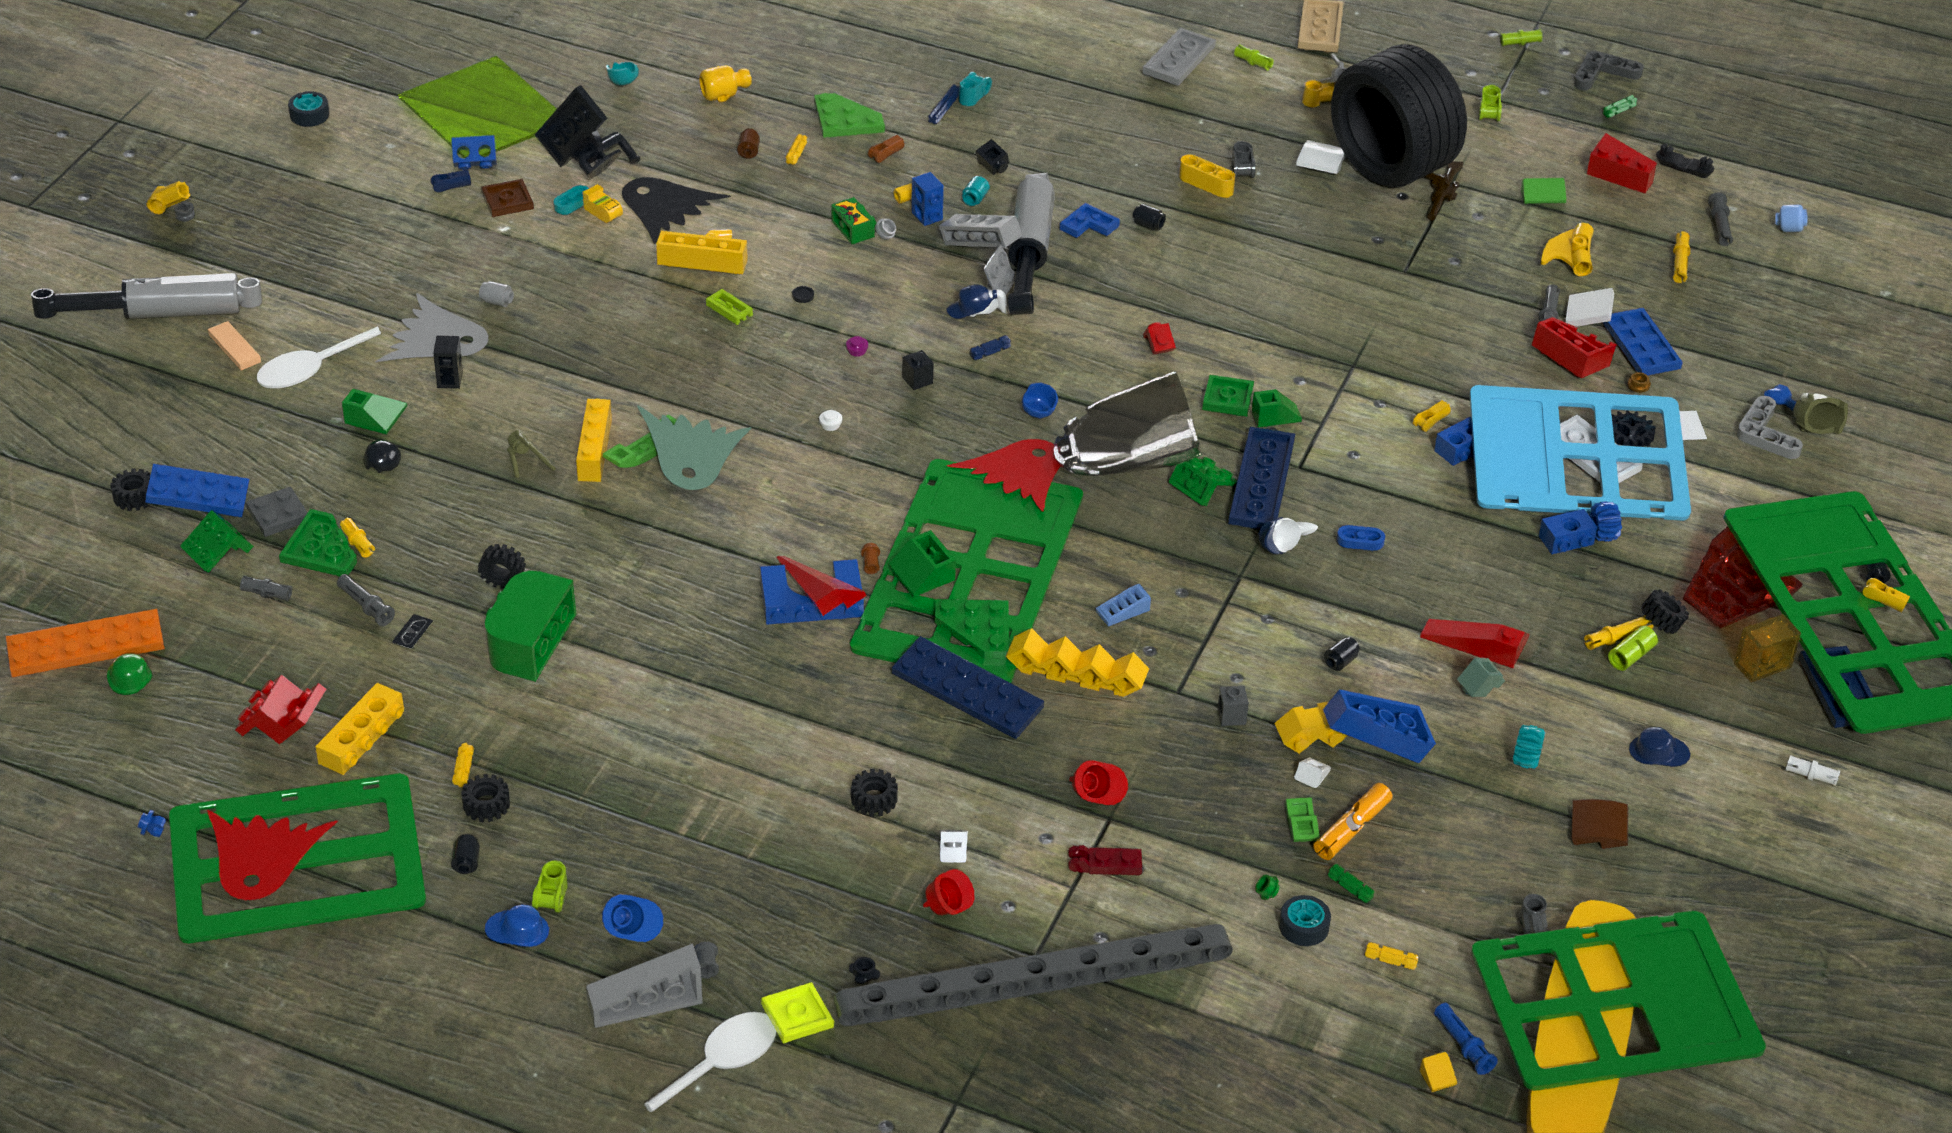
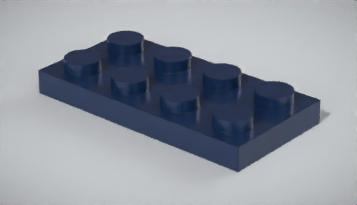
[1799,646,1874,728]

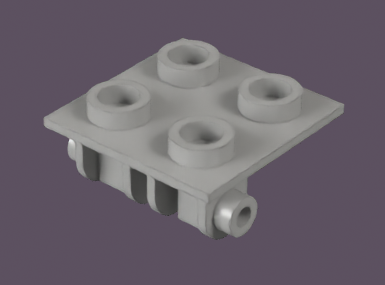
[984,244,1016,295]

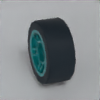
[288,91,330,127]
[1279,895,1331,947]

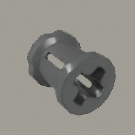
[694,942,719,978]

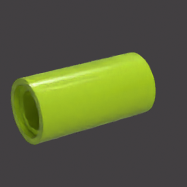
[1608,626,1658,671]

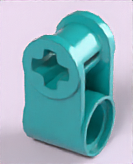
[959,72,992,106]

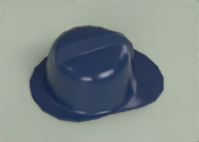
[1629,727,1691,767]

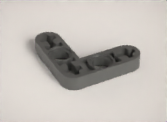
[1574,51,1644,90]

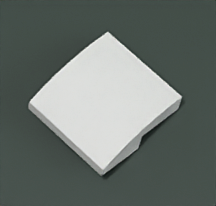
[1296,140,1346,174]

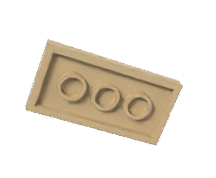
[1298,0,1344,53]

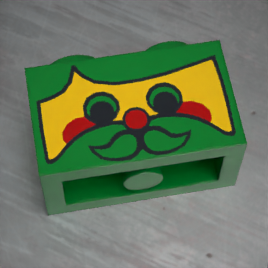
[831,197,876,245]

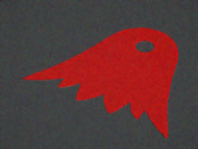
[947,439,1063,512]
[207,810,338,900]

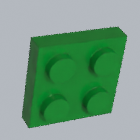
[1202,374,1254,417]

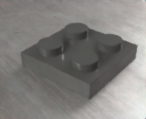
[246,486,308,537]

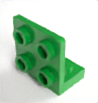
[1168,456,1237,506]
[180,510,254,573]

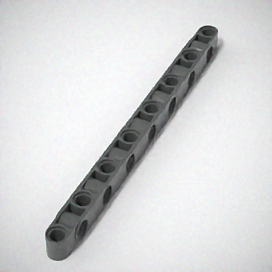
[833,924,1233,1026]

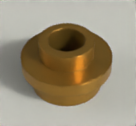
[1628,372,1651,393]

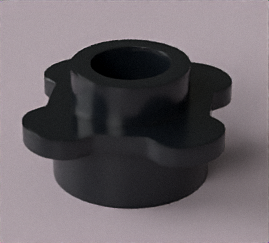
[849,957,880,984]

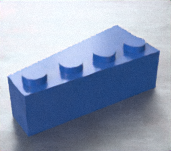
[1323,689,1436,763]

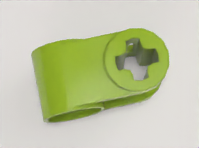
[1479,85,1502,121]
[532,861,568,913]

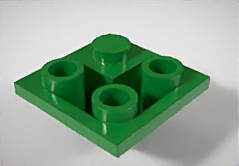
[342,388,407,435]

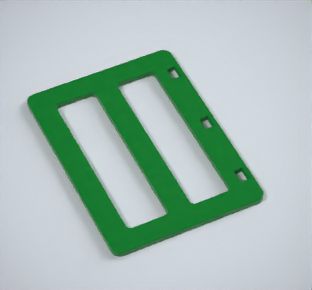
[169,773,426,944]

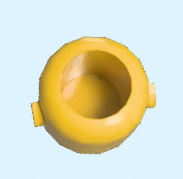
[700,65,752,102]

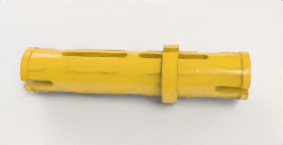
[1673,231,1691,283]
[1584,615,1653,650]

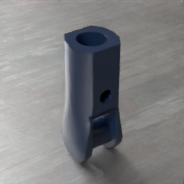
[430,169,471,192]

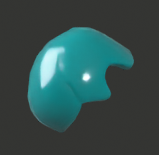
[606,62,639,86]

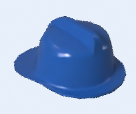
[602,895,663,942]
[485,904,549,947]

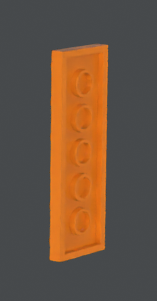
[6,609,164,677]

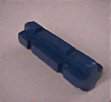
[970,335,1011,360]

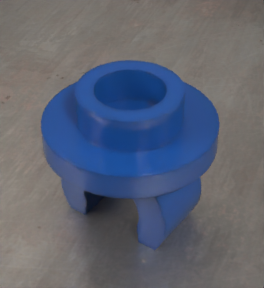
[137,810,166,837]

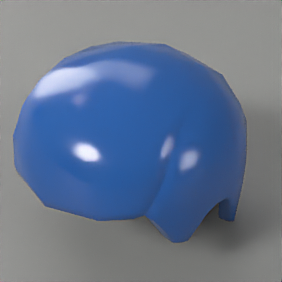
[1021,383,1058,419]

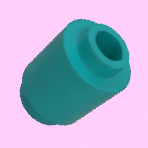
[962,176,990,206]

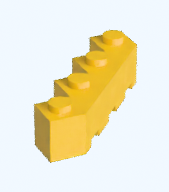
[1006,628,1149,697]

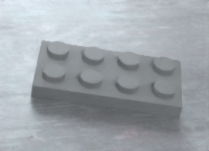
[1143,28,1216,86]

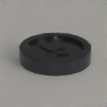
[792,286,814,303]

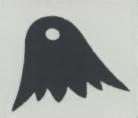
[622,177,731,244]

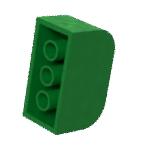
[485,571,577,682]

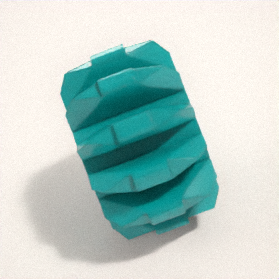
[1513,724,1545,769]

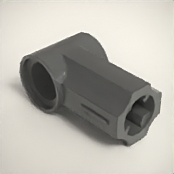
[1519,894,1548,935]

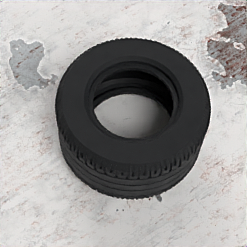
[1331,44,1467,188]

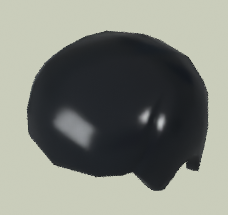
[363,440,401,473]

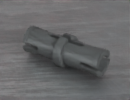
[240,575,292,601]

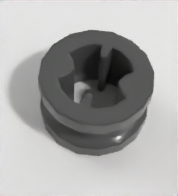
[174,201,195,222]

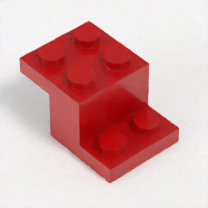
[235,675,326,745]

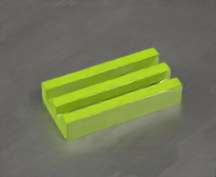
[706,289,753,325]

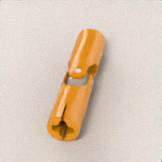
[1314,783,1393,860]

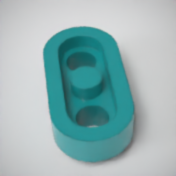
[554,185,589,215]

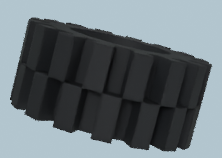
[110,468,152,511]
[478,544,526,589]
[1641,589,1689,634]
[851,769,898,817]
[461,774,510,822]

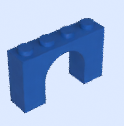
[760,559,864,625]

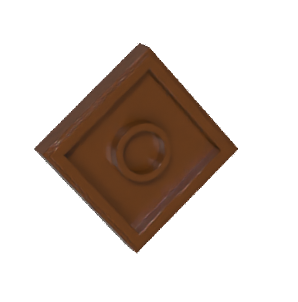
[481,179,534,217]

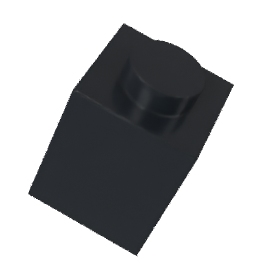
[902,350,934,390]

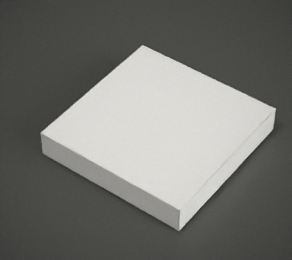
[1565,288,1614,327]

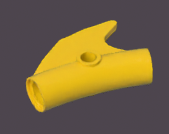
[1541,223,1594,277]

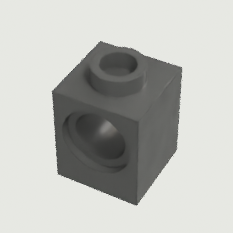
[1217,686,1249,726]

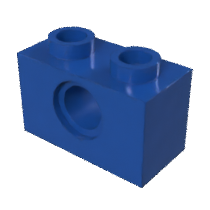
[1539,509,1597,555]

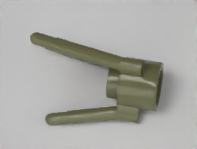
[507,430,556,478]

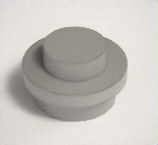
[875,218,896,240]

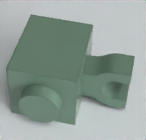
[1457,658,1505,697]

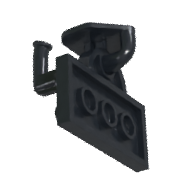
[535,85,641,180]

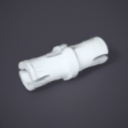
[1786,755,1840,786]

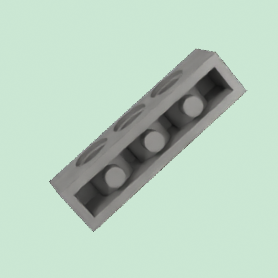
[939,214,1023,247]

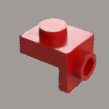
[1143,322,1176,355]

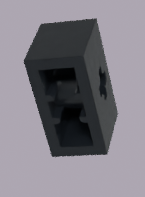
[433,335,463,389]

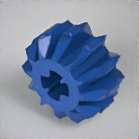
[1589,501,1622,542]

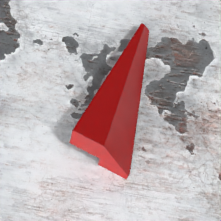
[776,556,867,616]

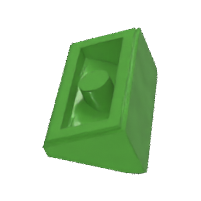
[1521,178,1567,204]

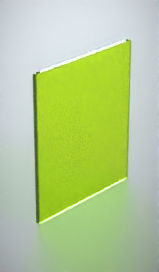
[398,56,557,158]

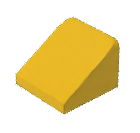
[1420,1052,1457,1092]

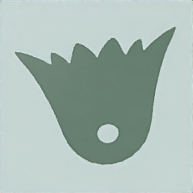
[637,405,752,490]

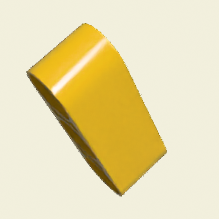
[1179,154,1235,198]

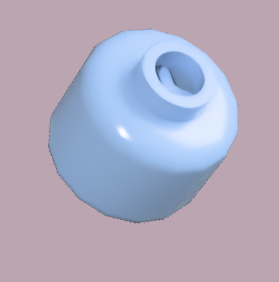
[1775,204,1808,232]

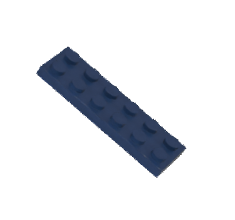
[1228,427,1296,529]
[892,636,1044,739]

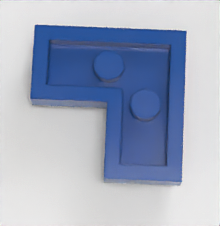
[1060,203,1120,238]

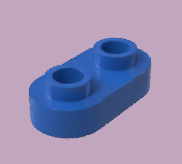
[1337,525,1385,551]

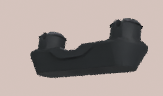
[1656,144,1714,178]

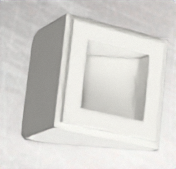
[1295,757,1331,788]

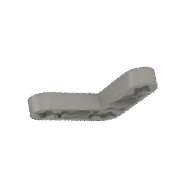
[1737,396,1803,459]

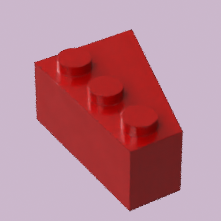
[1587,133,1657,194]
[1531,317,1617,378]

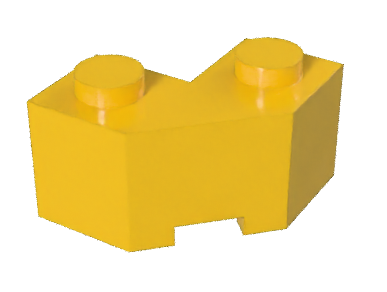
[1274,702,1348,754]

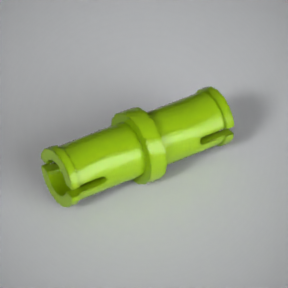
[1500,29,1542,46]
[1234,44,1274,70]

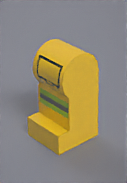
[583,184,623,223]

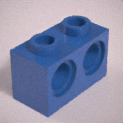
[451,135,497,170]
[912,172,944,226]
[1434,416,1474,466]

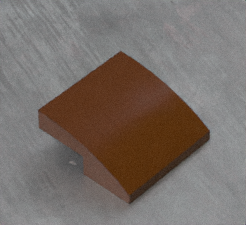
[1572,799,1629,849]

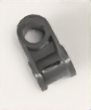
[1232,141,1255,178]

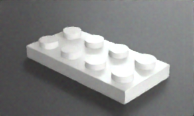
[1560,415,1643,483]

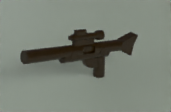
[1425,161,1464,221]

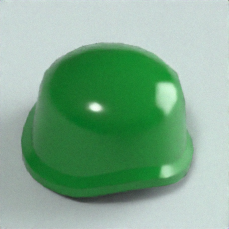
[107,653,153,695]

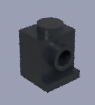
[976,139,1009,175]

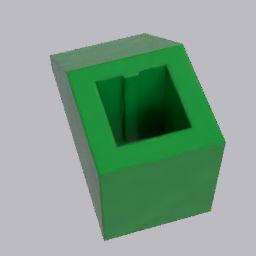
[1252,389,1302,427]

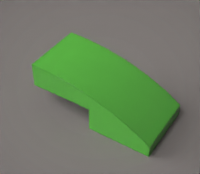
[1285,798,1320,842]

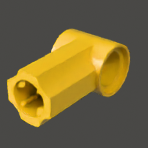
[1302,80,1336,107]
[146,181,190,214]

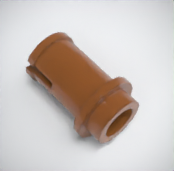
[861,543,880,574]

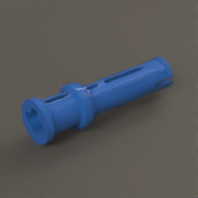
[1434,1003,1498,1075]

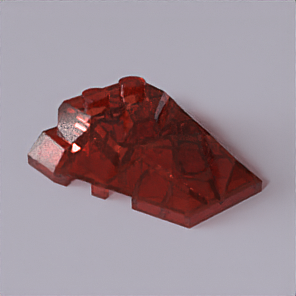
[1683,526,1803,629]

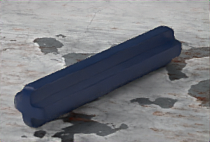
[928,84,960,125]

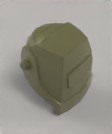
[1793,393,1848,434]

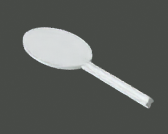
[257,327,381,388]
[645,1012,776,1112]

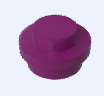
[846,336,868,356]

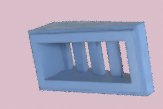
[1096,584,1151,626]

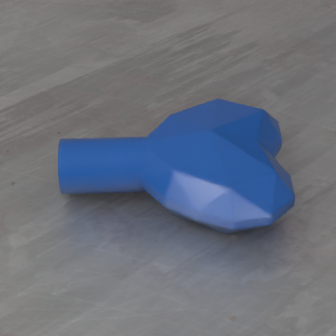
[1764,384,1796,411]

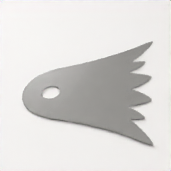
[376,293,488,362]

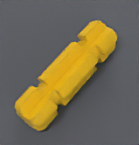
[786,134,807,165]
[452,743,474,787]
[1365,942,1418,970]

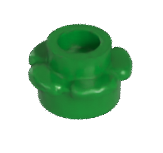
[1255,874,1280,900]

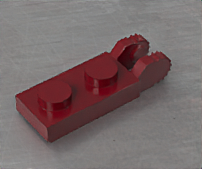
[1068,845,1142,875]

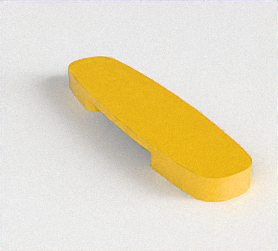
[1527,900,1636,1133]

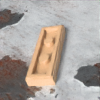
[208,321,261,370]

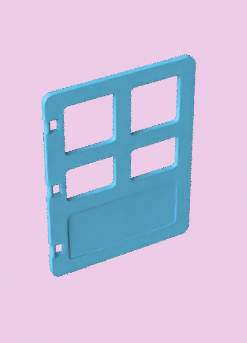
[1470,385,1691,521]

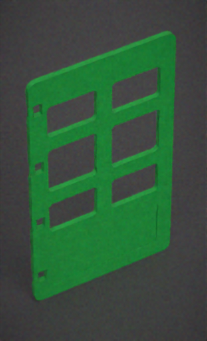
[850,459,1083,683]
[1723,491,1952,734]

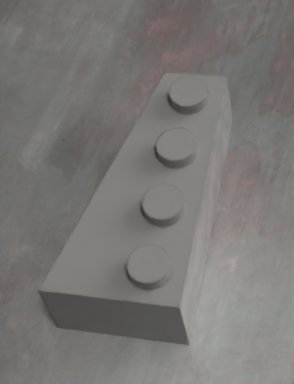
[586,944,702,1028]

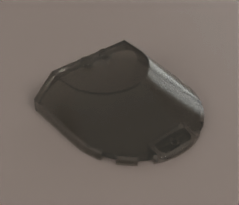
[1054,371,1202,476]

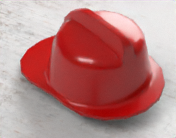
[1069,761,1128,805]
[923,869,975,916]

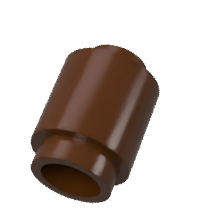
[737,128,760,159]

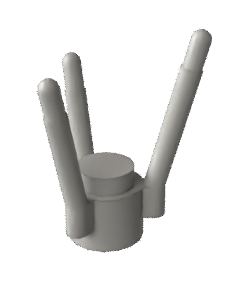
[1316,53,1347,83]

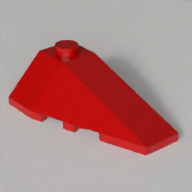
[1420,619,1529,668]

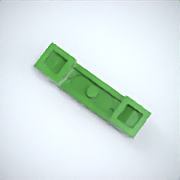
[603,415,677,468]

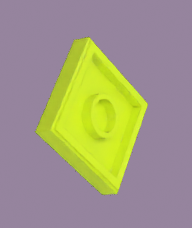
[761,982,834,1043]

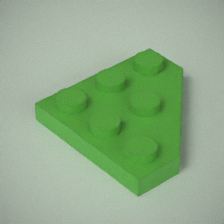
[814,93,885,138]

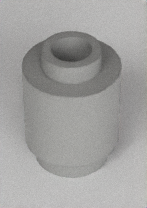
[479,281,514,307]

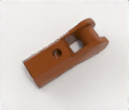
[868,135,904,163]

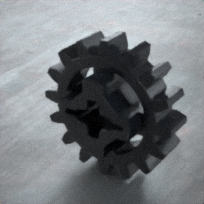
[1611,410,1656,447]

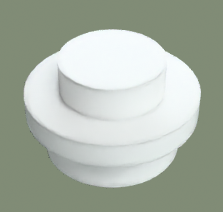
[819,410,842,431]

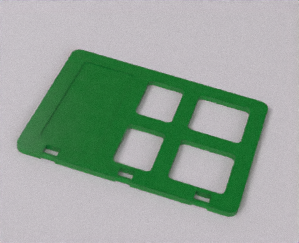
[1471,911,1766,1091]

